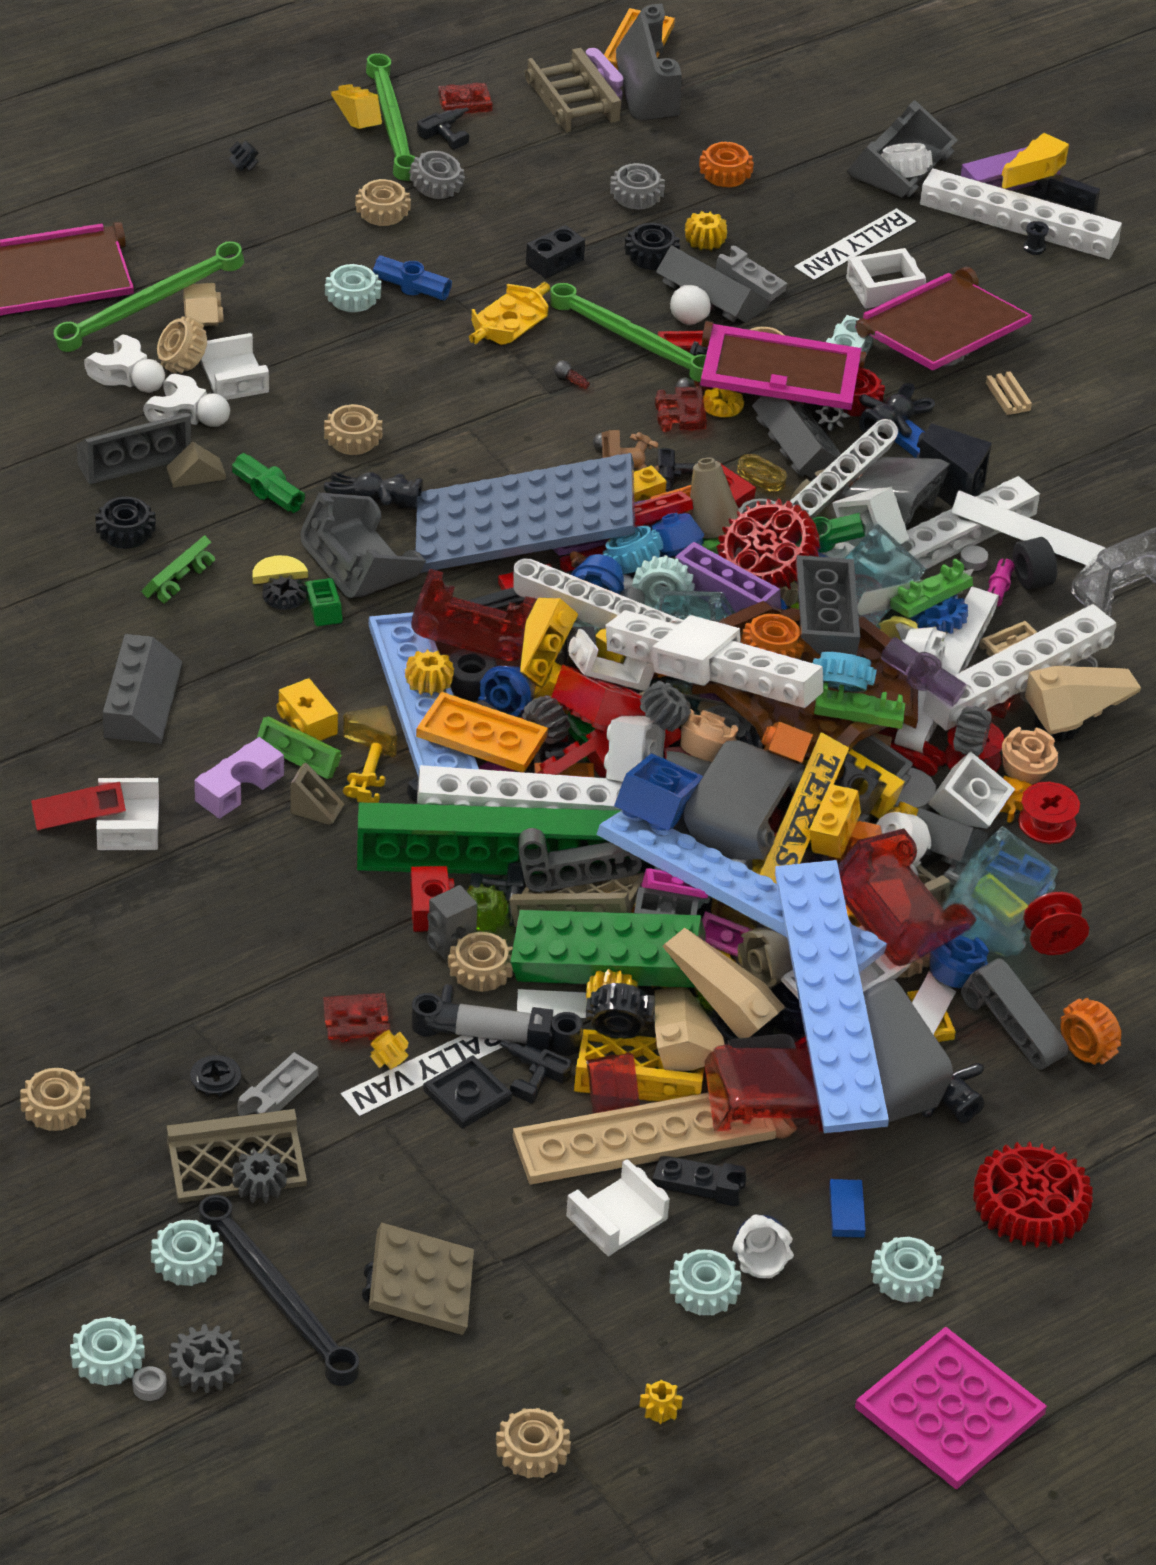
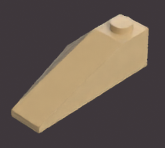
[1025,666,1141,735]
[662,928,785,1039]
[655,987,727,1072]

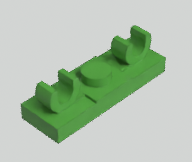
[141,535,215,604]
[890,559,973,619]
[814,682,905,729]
[257,716,342,779]

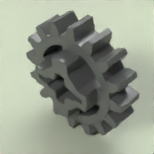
[169,1324,243,1393]

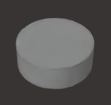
[960,545,988,571]
[132,1366,167,1401]

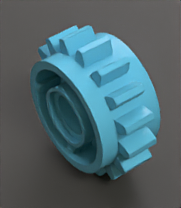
[603,526,664,574]
[813,652,877,692]

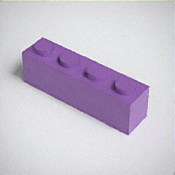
[961,147,1060,191]
[675,542,781,613]

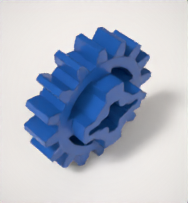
[909,594,968,634]

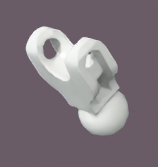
[84,334,165,393]
[143,374,230,427]

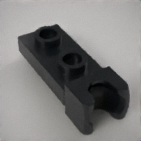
[1029,174,1100,214]
[652,1156,746,1206]

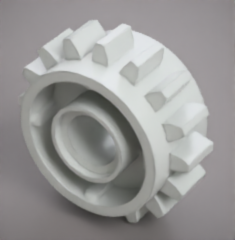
[881,143,933,178]

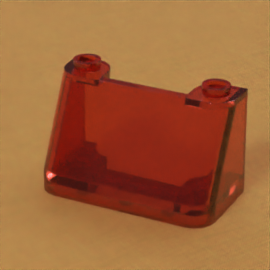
[411,569,537,661]
[838,828,977,966]
[704,1045,823,1131]

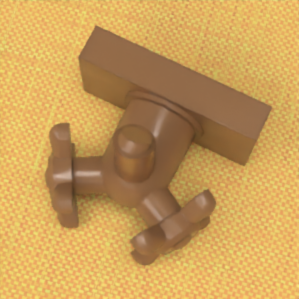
[602,430,659,471]

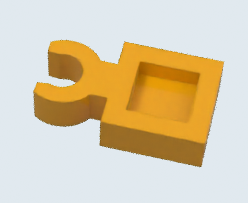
[996,775,1032,822]

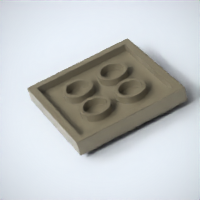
[369,1222,474,1335]

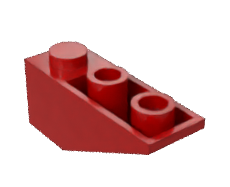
[31,781,126,830]

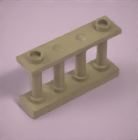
[525,48,621,133]

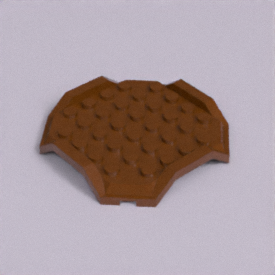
[692,601,919,760]

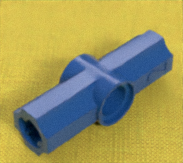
[373,255,452,301]

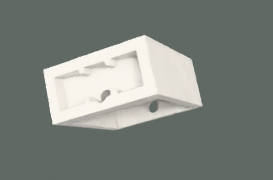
[846,248,926,309]

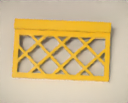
[574,1029,704,1102]

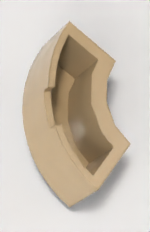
[183,283,223,326]

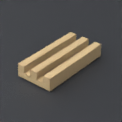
[986,371,1032,415]
[979,621,1037,656]

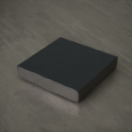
[423,1055,512,1129]

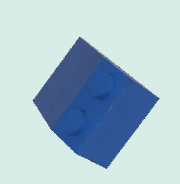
[614,753,703,831]

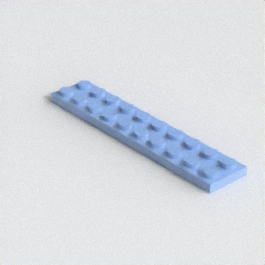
[369,611,479,778]
[597,811,888,973]
[775,860,889,1133]

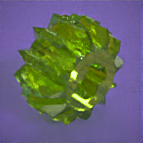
[466,883,508,932]

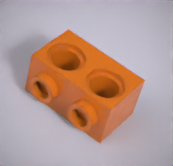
[761,722,813,763]

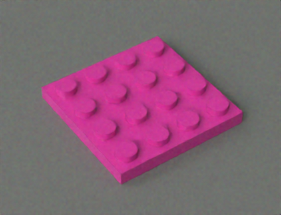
[855,1327,1047,1490]

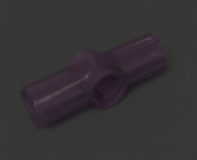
[881,637,967,707]

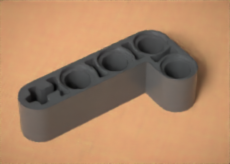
[519,828,642,892]
[961,958,1068,1070]

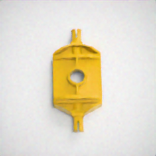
[469,282,550,345]

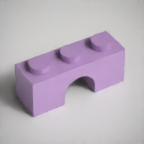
[195,737,284,819]

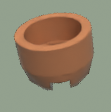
[772,1111,797,1139]

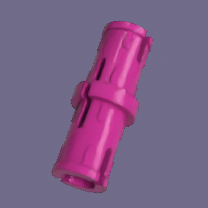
[988,559,1015,607]

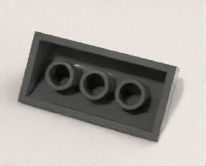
[656,245,771,323]
[752,396,850,479]
[77,413,191,484]
[796,555,860,656]
[103,634,182,744]

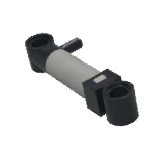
[412,984,583,1056]

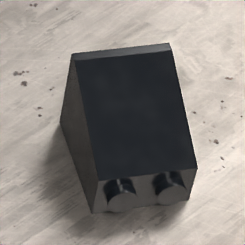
[916,423,992,507]

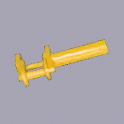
[343,743,386,803]

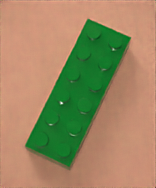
[510,910,706,988]

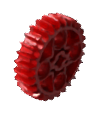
[716,499,821,593]
[973,1141,1093,1248]

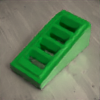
[305,578,342,626]

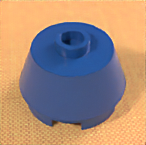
[652,513,704,558]
[571,554,624,595]
[478,666,535,718]
[929,928,989,988]

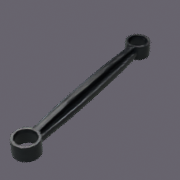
[199,1195,359,1386]

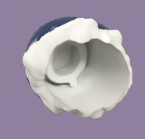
[732,1214,794,1279]

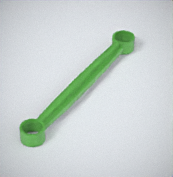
[366,53,415,181]
[54,241,244,352]
[550,283,706,382]

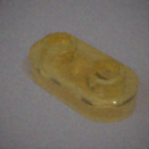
[737,454,787,492]

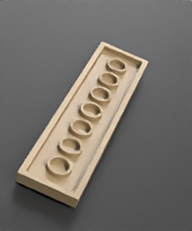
[513,1084,776,1185]

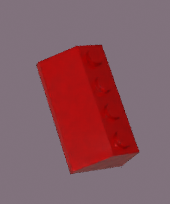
[551,664,646,732]

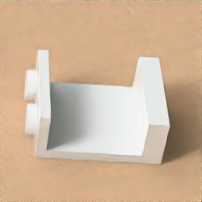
[200,333,269,400]
[652,615,741,686]
[568,629,654,691]
[97,778,159,850]
[566,1159,670,1256]

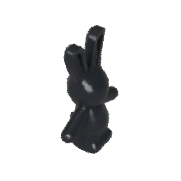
[859,383,935,437]
[324,472,423,509]
[921,1063,984,1123]

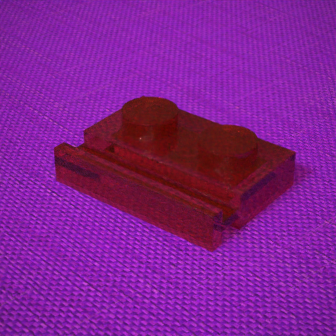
[438,82,493,114]
[586,1052,640,1114]

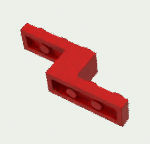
[559,491,693,572]
[537,728,681,778]

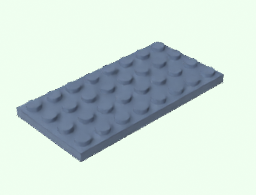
[416,453,635,573]

